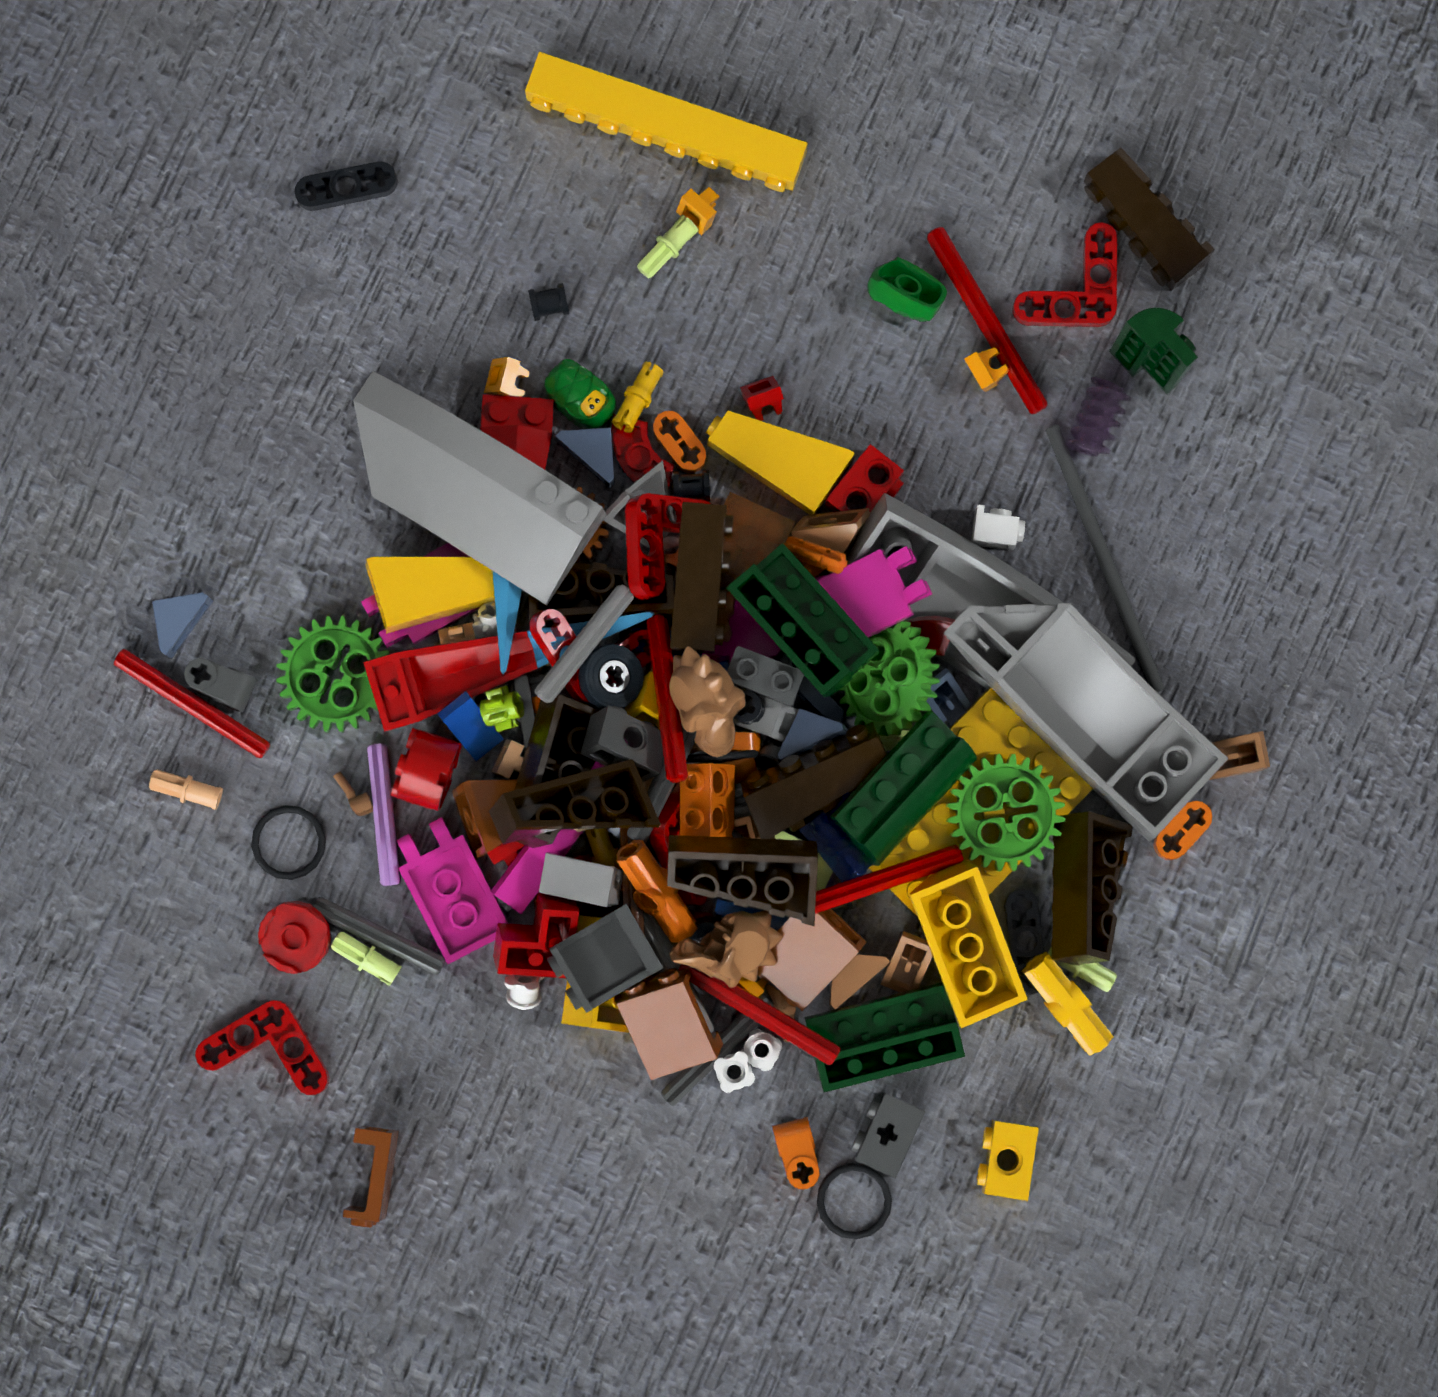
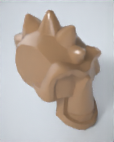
[669,646,746,757]
[669,910,783,988]

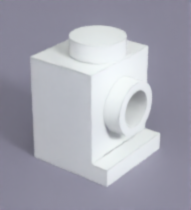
[971,505,1025,551]

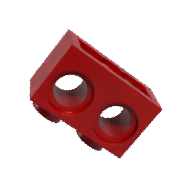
[825,444,904,513]

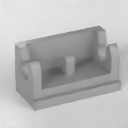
[539,853,623,907]

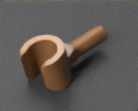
[333,772,373,816]

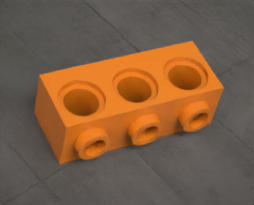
[680,763,735,838]

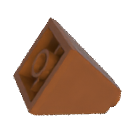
[451,779,518,859]

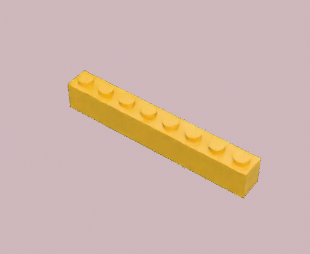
[525,51,808,192]

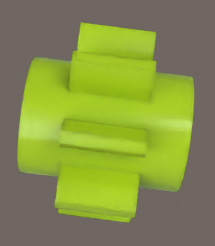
[480,685,524,732]

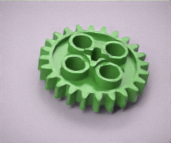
[276,616,390,733]
[839,621,940,736]
[946,754,1065,871]

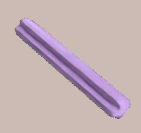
[367,743,400,886]

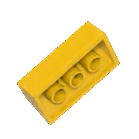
[909,860,1028,1028]

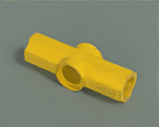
[1022,952,1114,1056]

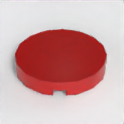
[258,901,331,974]

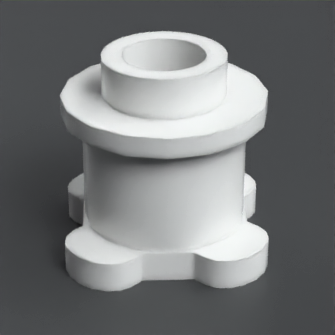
[504,975,545,1010]
[741,1029,782,1071]
[714,1051,755,1093]

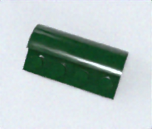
[1109,308,1198,394]
[726,543,879,698]
[830,711,977,866]
[804,982,965,1092]

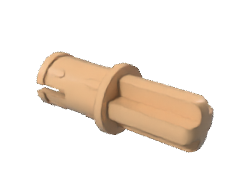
[149,769,223,810]

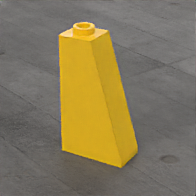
[706,411,855,515]
[366,557,495,634]

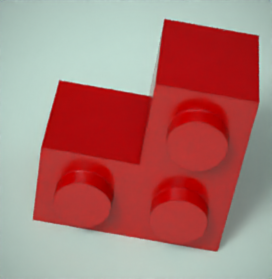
[493,892,579,978]

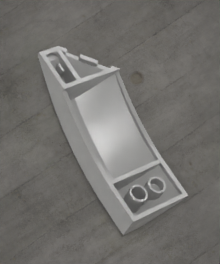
[353,371,606,606]
[846,493,1135,689]
[944,603,1229,842]

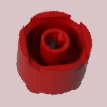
[390,728,462,811]

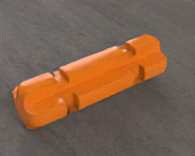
[783,536,848,574]

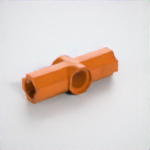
[616,840,697,943]

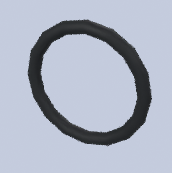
[686,750,758,763]
[251,805,326,880]
[817,1163,892,1240]

